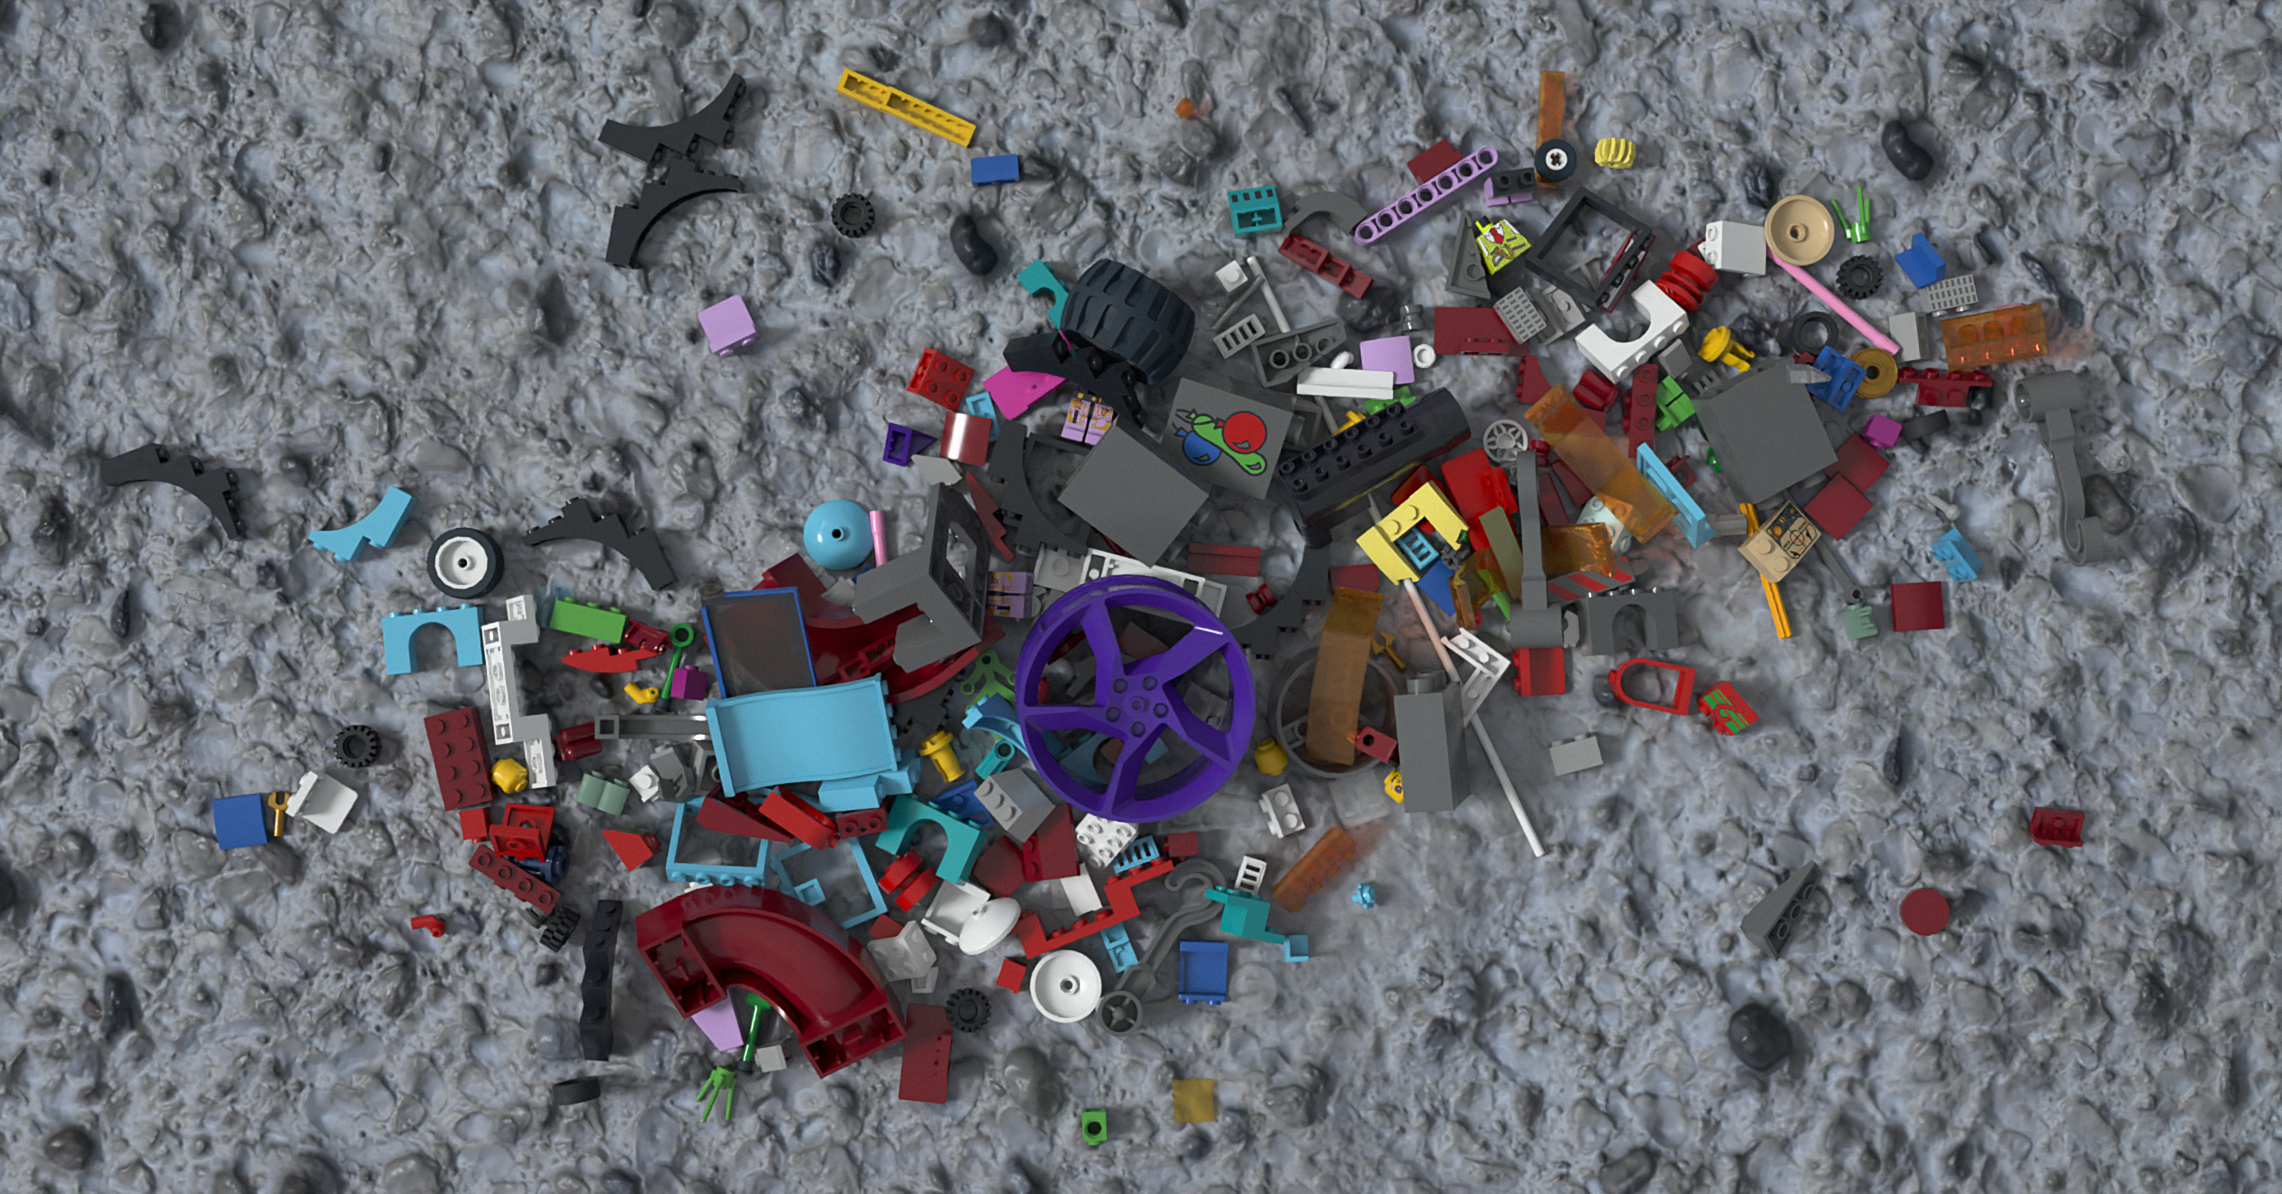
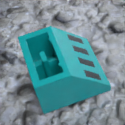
[1227,185,1282,239]

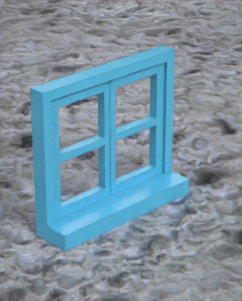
[1637,443,1715,550]

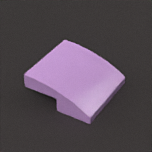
[1359,335,1416,386]

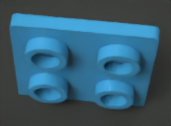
[1930,527,1984,583]

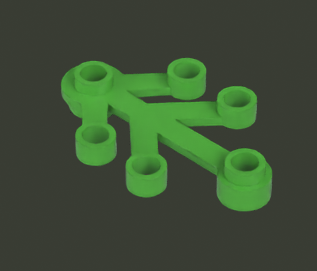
[960,648,1016,739]

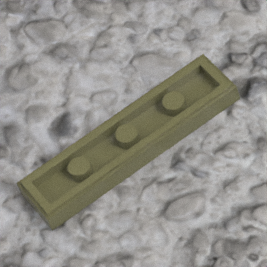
[1479,506,1524,599]

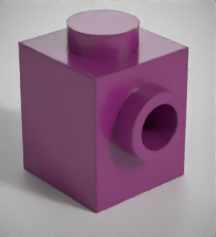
[1860,413,1903,450]
[670,665,708,701]

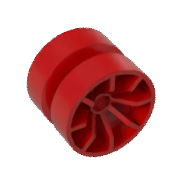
[877,848,941,913]

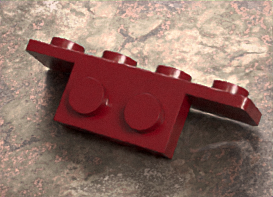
[1621,363,1658,459]
[1897,367,1993,407]
[468,844,562,914]

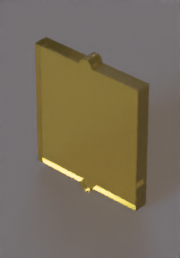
[1173,1077,1214,1124]

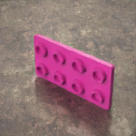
[983,331,1073,421]

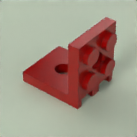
[489,803,556,863]

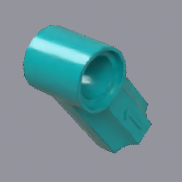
[975,739,1018,780]

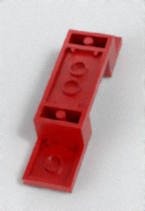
[1004,855,1175,959]

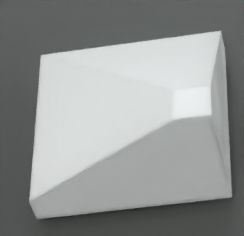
[911,966,939,993]

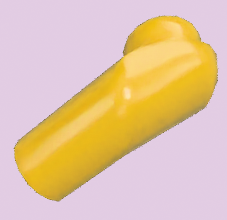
[624,681,660,704]

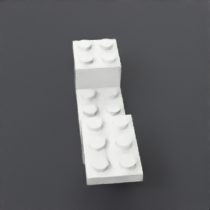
[1033,543,1227,626]
[481,594,558,789]

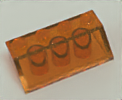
[1941,302,2049,372]
[1269,824,1357,914]

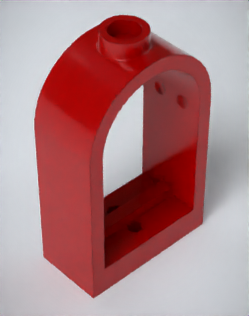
[1607,658,1696,716]
[758,784,841,851]

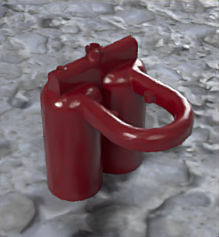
[1570,368,1621,414]
[551,721,602,761]

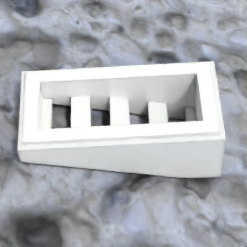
[1213,313,1266,359]
[1233,855,1267,894]

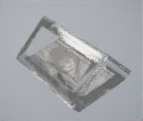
[1786,364,1831,383]

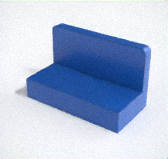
[970,154,1020,188]
[1895,232,1946,290]

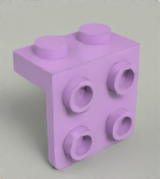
[698,295,760,357]

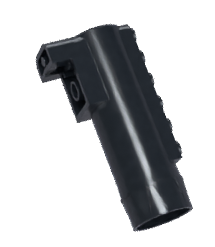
[1277,387,1471,549]

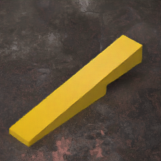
[835,68,976,148]

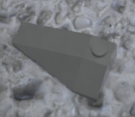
[1246,316,1347,388]
[1740,860,1822,961]

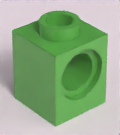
[1081,1107,1107,1145]

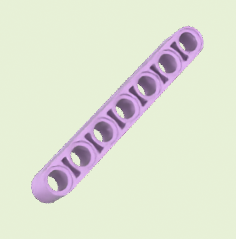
[1354,146,1498,247]

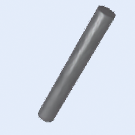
[1210,274,1266,333]

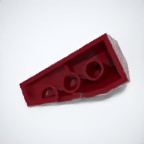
[695,781,796,843]

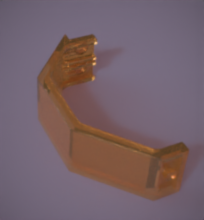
[1523,382,1680,545]
[1448,522,1617,630]
[1305,586,1384,766]

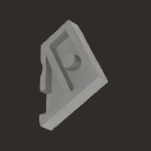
[1561,250,1604,313]

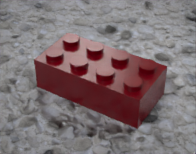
[423,706,500,811]

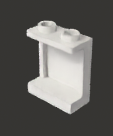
[1705,220,1766,278]
[921,879,991,946]

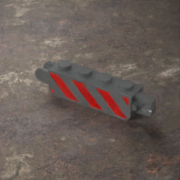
[1520,555,1650,611]

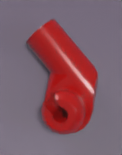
[411,914,446,938]

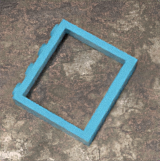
[665,794,772,887]
[770,832,890,929]

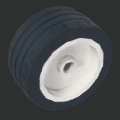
[426,527,505,600]

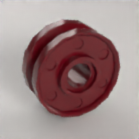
[1047,627,1086,666]

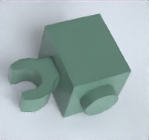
[1841,603,1878,640]

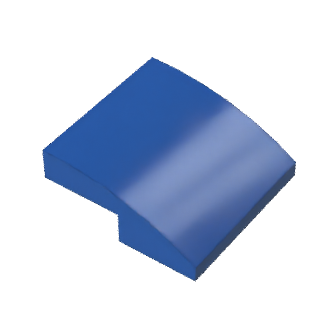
[1803,345,1867,413]
[1416,558,1482,617]
[931,778,995,830]
[212,793,270,850]

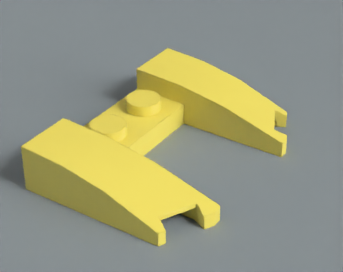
[1356,480,1469,585]

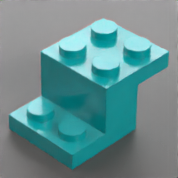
[1205,885,1285,945]

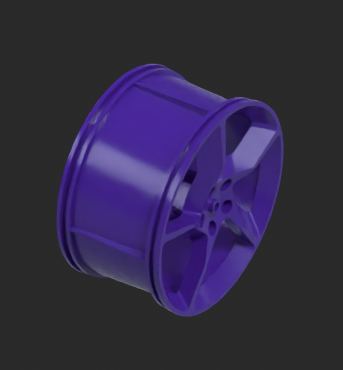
[1014,574,1256,823]

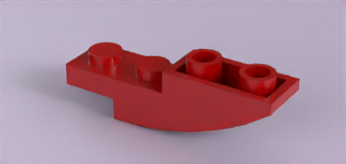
[561,643,663,673]

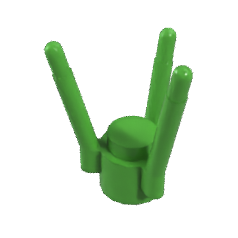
[1831,186,1872,243]
[696,1065,738,1123]

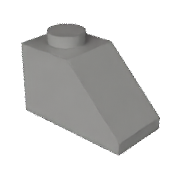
[1651,339,1692,381]
[911,454,964,486]
[755,1038,794,1072]

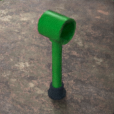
[652,623,697,713]
[734,991,772,1075]

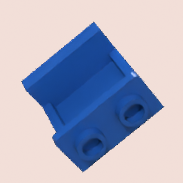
[1178,939,1228,1005]

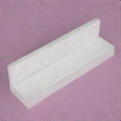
[1297,367,1393,401]

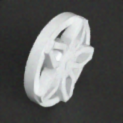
[1483,419,1528,464]

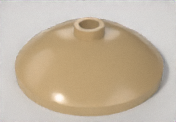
[1765,195,1834,266]

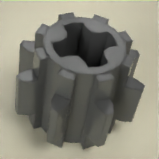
[1441,539,1472,571]

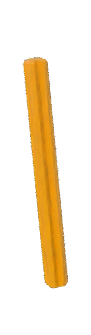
[1739,503,1792,639]

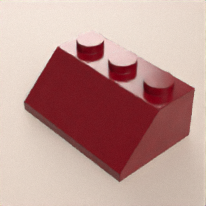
[1022,804,1081,882]

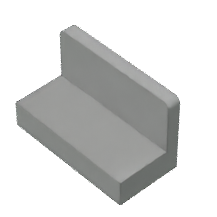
[1889,312,1932,363]

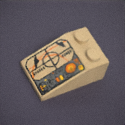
[1738,500,1821,583]

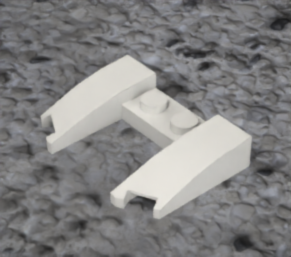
[1440,627,1512,728]

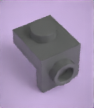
[657,766,696,804]

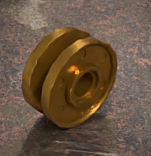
[1848,348,1898,399]

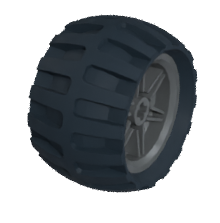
[1060,258,1196,386]

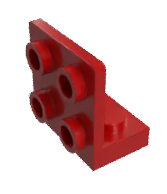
[906,348,975,412]

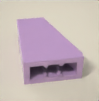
[691,988,747,1053]

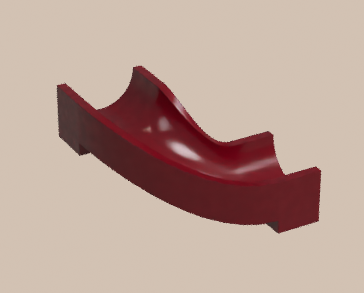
[719,552,1006,705]
[635,884,908,1079]

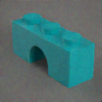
[1017,258,1069,333]

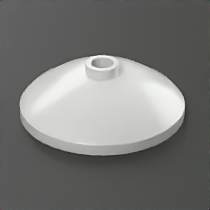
[959,897,1021,955]
[1030,950,1102,1023]

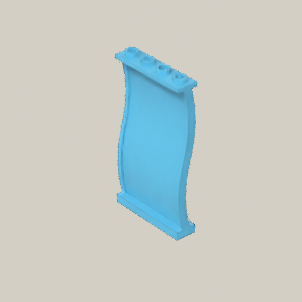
[705,673,902,798]

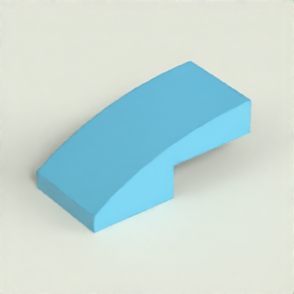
[966,391,1000,442]
[783,878,826,906]
[1100,922,1138,974]

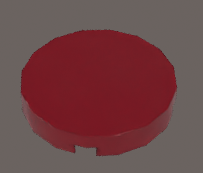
[1900,888,1949,936]

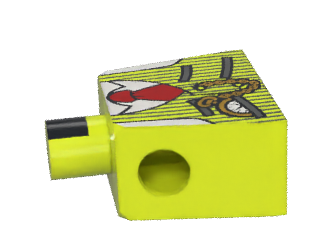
[1475,215,1531,276]

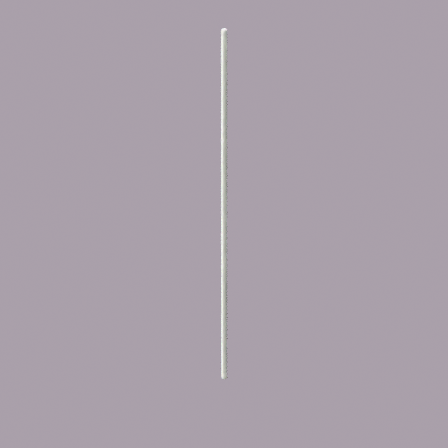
[1247,256,1545,857]

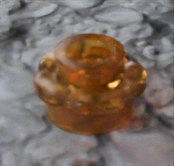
[1174,97,1195,119]

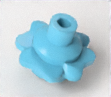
[1352,882,1377,910]

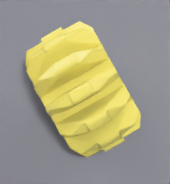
[1595,137,1636,170]

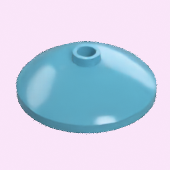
[803,499,874,571]

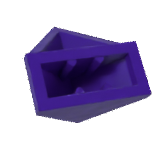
[883,422,938,467]

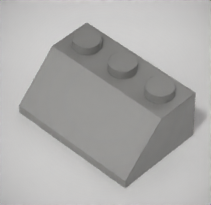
[974,768,1056,843]

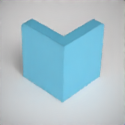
[1283,934,1310,962]

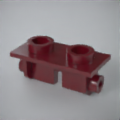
[622,618,674,655]

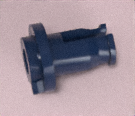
[514,845,569,884]

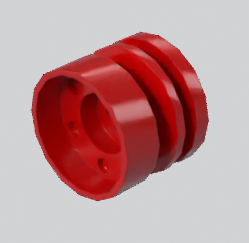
[1655,251,1719,313]

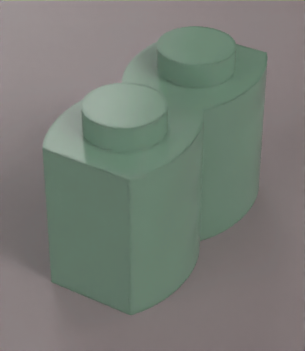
[575,770,632,816]

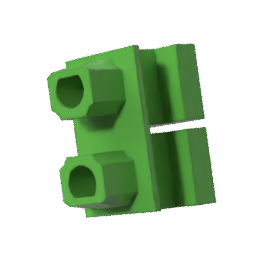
[1654,375,1695,434]

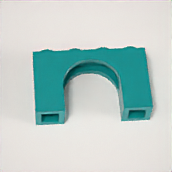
[875,793,988,886]

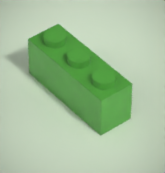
[550,597,631,644]

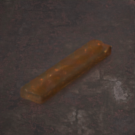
[1534,70,1565,191]

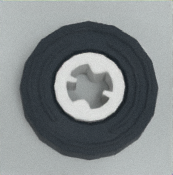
[1534,139,1577,182]

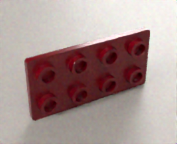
[1434,307,1529,357]
[898,1003,954,1104]

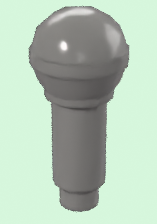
[1927,494,1962,520]

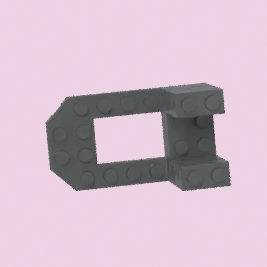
[852,482,991,673]

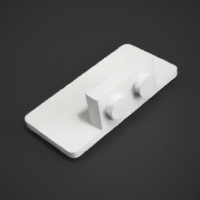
[1075,813,1140,871]

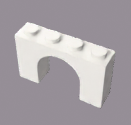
[1575,280,1689,384]

